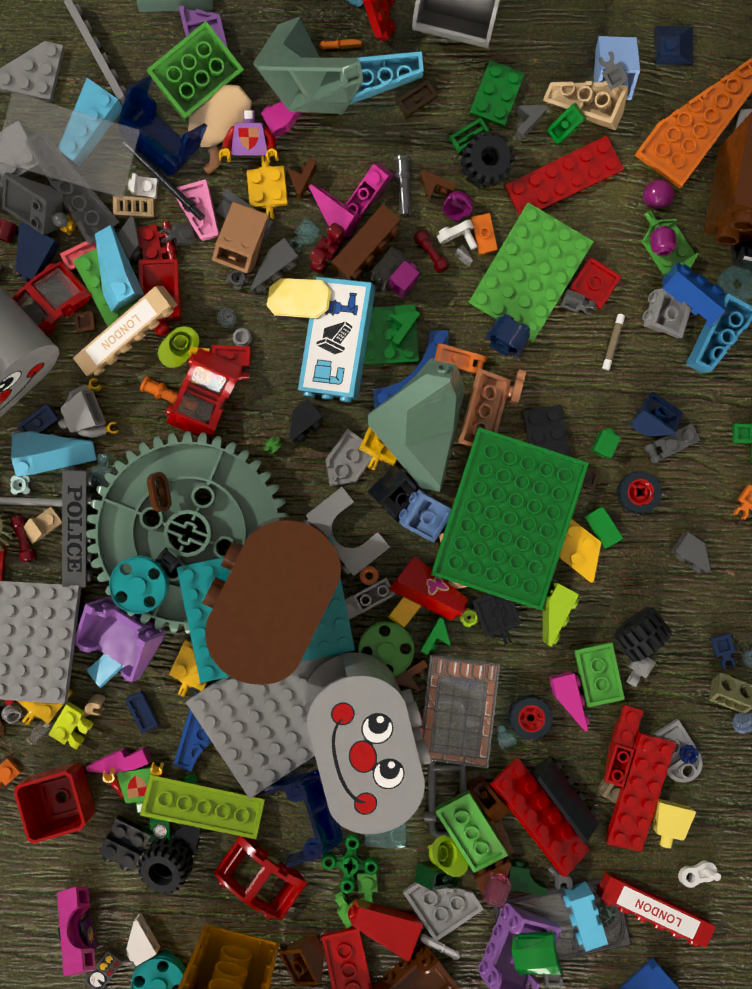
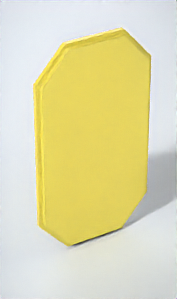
[267,278,331,318]

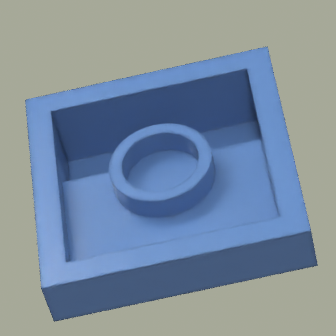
[399,489,452,543]

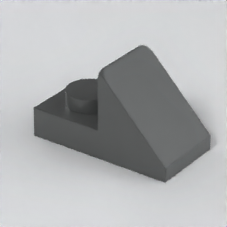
[514,105,548,142]

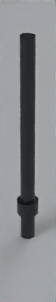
[123,140,205,221]

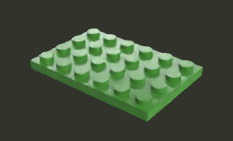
[468,203,594,342]

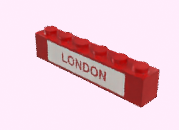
[596,871,716,948]

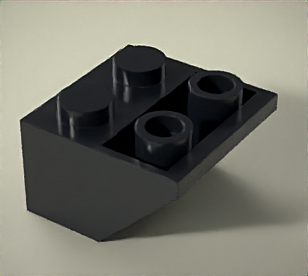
[289,399,324,444]

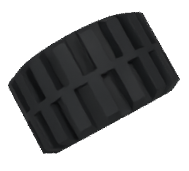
[138,837,194,894]

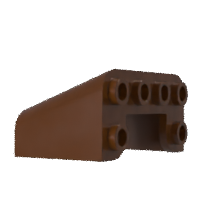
[369,944,460,989]

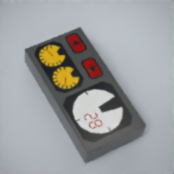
[84,948,124,989]

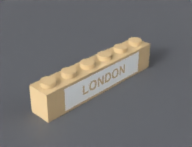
[73,286,177,376]

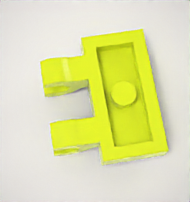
[48,702,94,749]

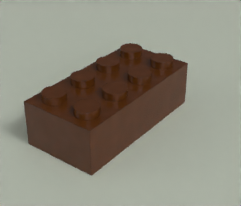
[332,204,401,281]

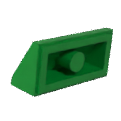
[584,506,623,549]

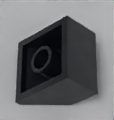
[367,465,418,522]

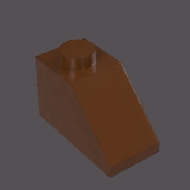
[467,775,511,824]

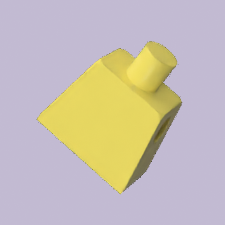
[652,799,696,848]

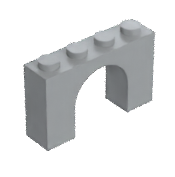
[306,487,390,576]

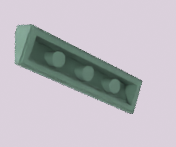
[136,0,214,12]

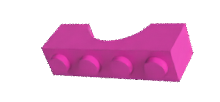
[57,887,96,976]

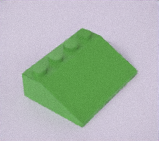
[146,21,244,122]

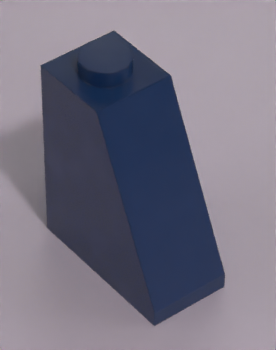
[16,222,60,283]

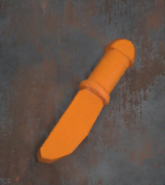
[319,39,362,51]

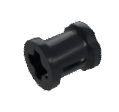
[155,547,182,573]

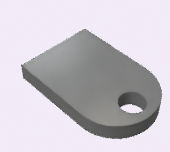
[651,719,703,782]

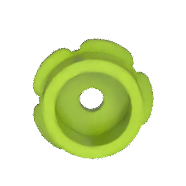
[459,608,478,627]

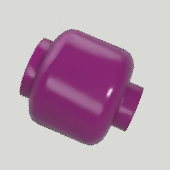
[650,226,677,256]

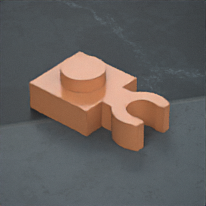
[507,369,527,404]

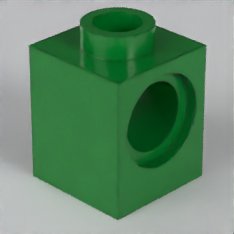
[590,428,621,459]

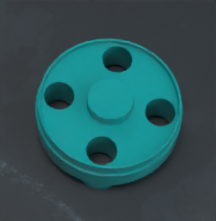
[109,555,169,614]
[131,951,186,989]

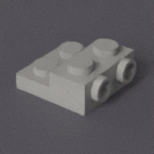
[642,288,692,338]

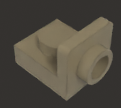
[598,779,621,804]

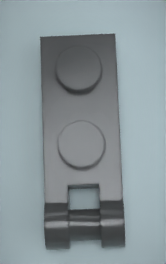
[644,423,700,464]

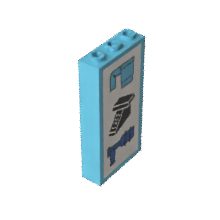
[298,277,376,403]

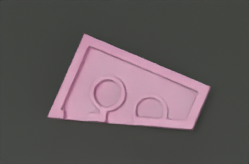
[176,179,220,241]

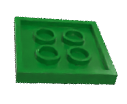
[363,305,419,366]

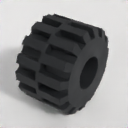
[460,131,515,188]
[613,607,672,662]

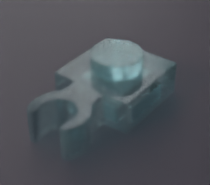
[289,218,321,253]

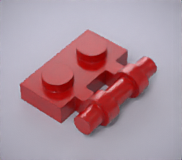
[138,222,177,260]
[211,345,251,381]

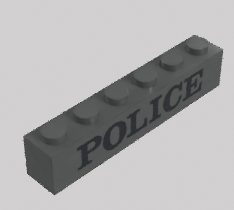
[62,469,93,587]

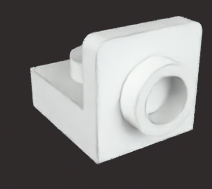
[128,173,159,200]

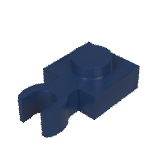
[710,633,735,669]

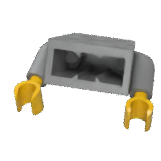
[58,378,119,438]

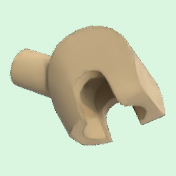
[83,694,105,718]

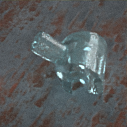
[496,726,517,751]

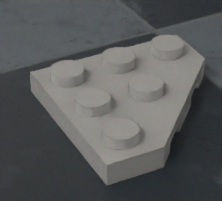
[0,41,65,102]
[403,882,484,942]

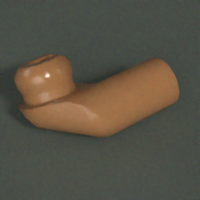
[203,146,222,175]

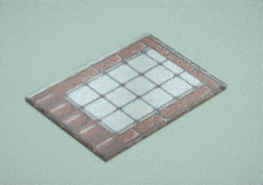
[421,655,500,768]

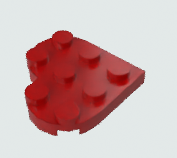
[363,0,396,43]

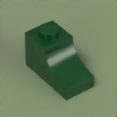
[505,859,547,896]

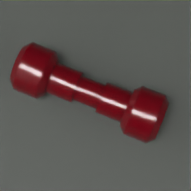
[413,229,450,273]
[10,515,36,562]

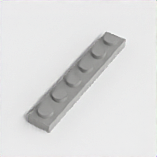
[64,0,129,107]

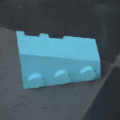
[563,881,608,951]

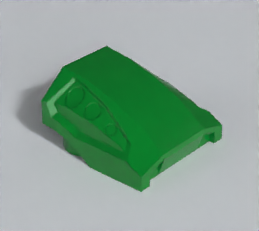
[511,931,563,975]

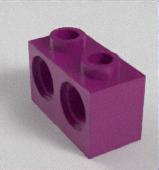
[389,261,419,299]

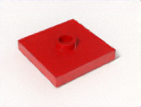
[569,256,622,309]

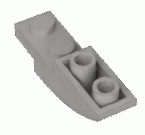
[345,578,396,620]

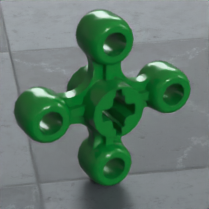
[321,833,379,894]

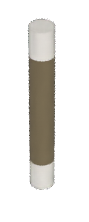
[602,314,625,371]

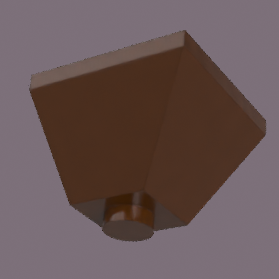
[278,935,325,986]

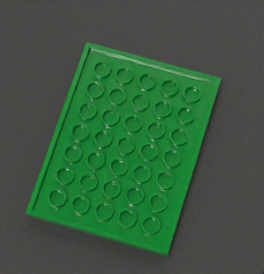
[431,427,589,611]

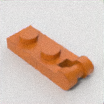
[434,343,487,375]

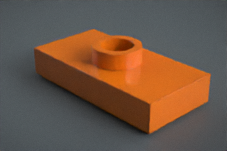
[471,213,498,255]

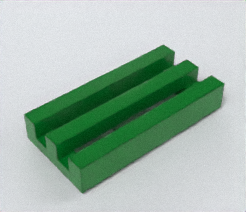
[449,117,490,155]

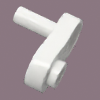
[437,220,478,250]
[678,860,721,888]

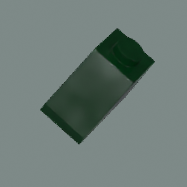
[414,861,458,891]

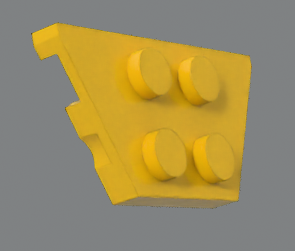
[559,519,601,583]

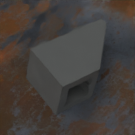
[671,532,710,574]

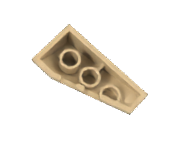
[543,81,629,131]

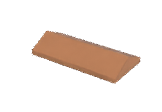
[458,368,511,448]

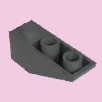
[250,238,299,294]

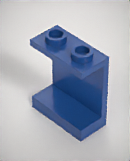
[619,957,680,989]

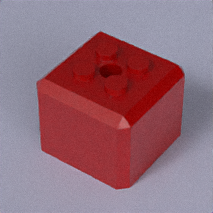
[14,762,97,844]

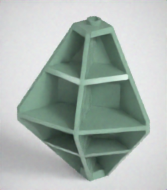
[253,17,363,115]
[368,358,465,492]

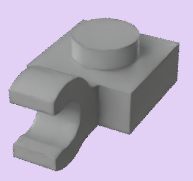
[625,657,656,687]

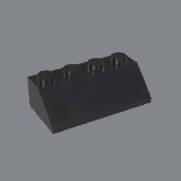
[531,757,599,844]

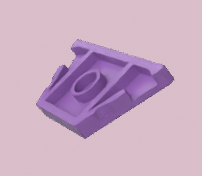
[179,6,228,48]

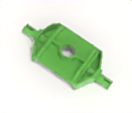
[642,210,698,276]

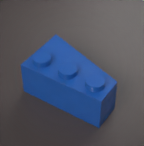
[662,262,726,327]

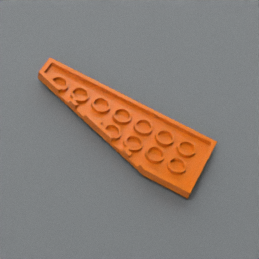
[634,58,752,189]

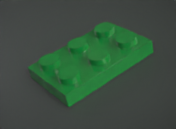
[469,60,525,128]

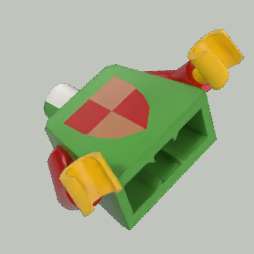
[103,762,165,812]

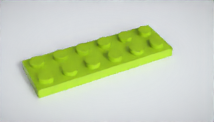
[140,775,265,839]

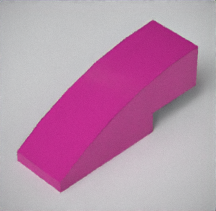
[86,746,153,773]

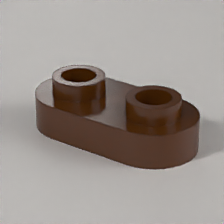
[147,472,172,512]

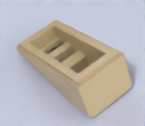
[113,196,154,219]

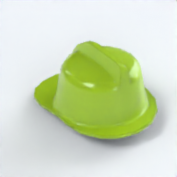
[158,326,199,368]
[427,835,469,877]

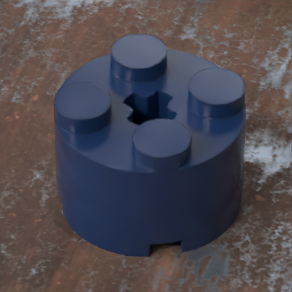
[485,314,530,358]

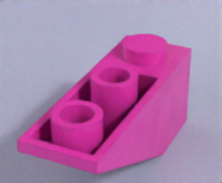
[261,100,302,138]
[345,163,395,217]
[549,671,590,732]

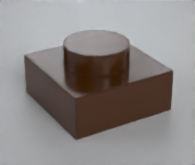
[73,311,97,333]

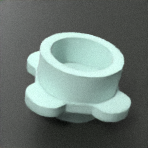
[10,475,30,494]

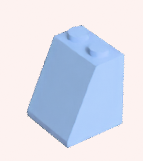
[594,36,640,100]

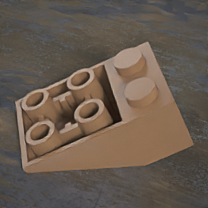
[212,202,269,274]

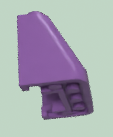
[75,597,166,683]

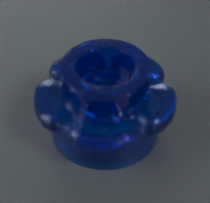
[679,744,699,764]

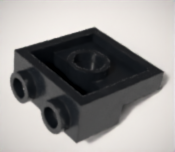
[99,815,153,871]

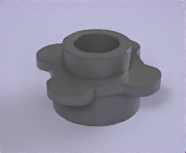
[227,269,249,290]

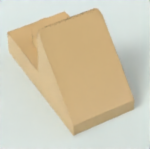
[23,507,62,545]

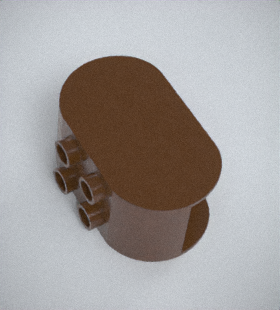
[202,516,341,685]

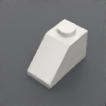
[126,913,160,966]

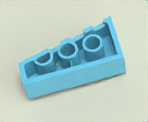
[349,51,424,105]

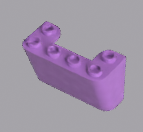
[478,903,562,989]

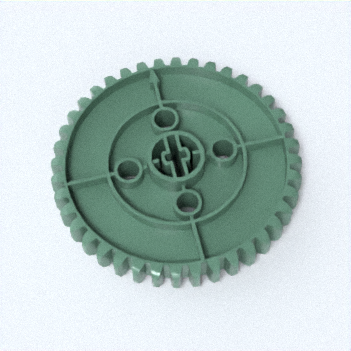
[86,431,290,634]

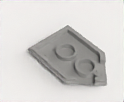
[325,429,372,486]

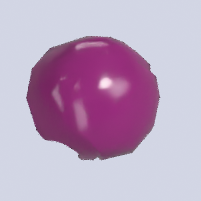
[642,180,675,210]
[442,191,474,221]

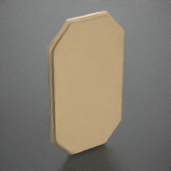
[188,85,252,147]

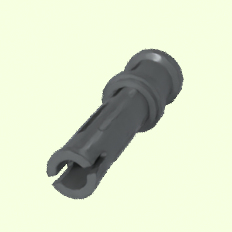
[394,155,412,216]

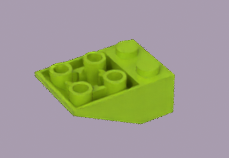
[542,582,579,647]

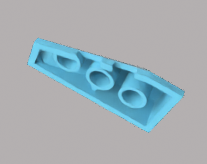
[95,225,144,313]
[11,431,97,477]

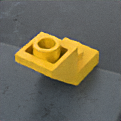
[388,597,421,628]

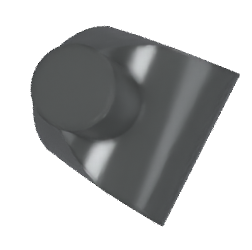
[547,864,573,890]

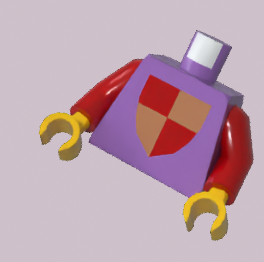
[219,110,279,163]

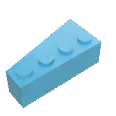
[58,78,123,169]

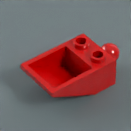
[139,259,183,336]

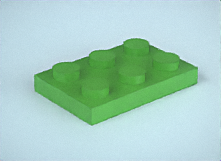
[574,642,625,707]

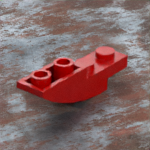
[604,704,643,787]

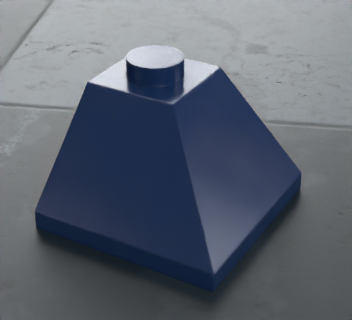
[654,26,693,65]
[630,392,683,436]

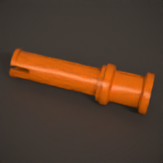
[140,375,198,413]

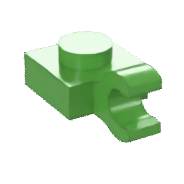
[357,871,378,904]
[335,891,354,928]

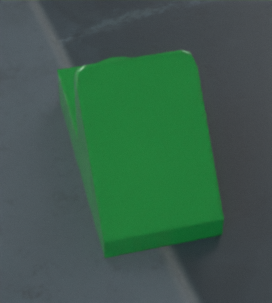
[546,103,587,145]
[390,311,420,348]
[420,616,451,655]

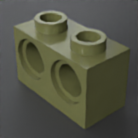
[709,673,752,714]

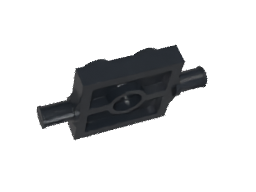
[472,592,522,645]

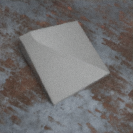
[455,245,473,267]

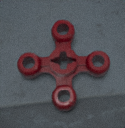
[309,222,345,274]

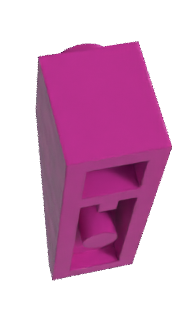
[309,184,362,237]

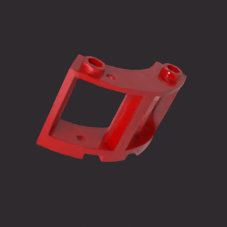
[214,836,308,921]

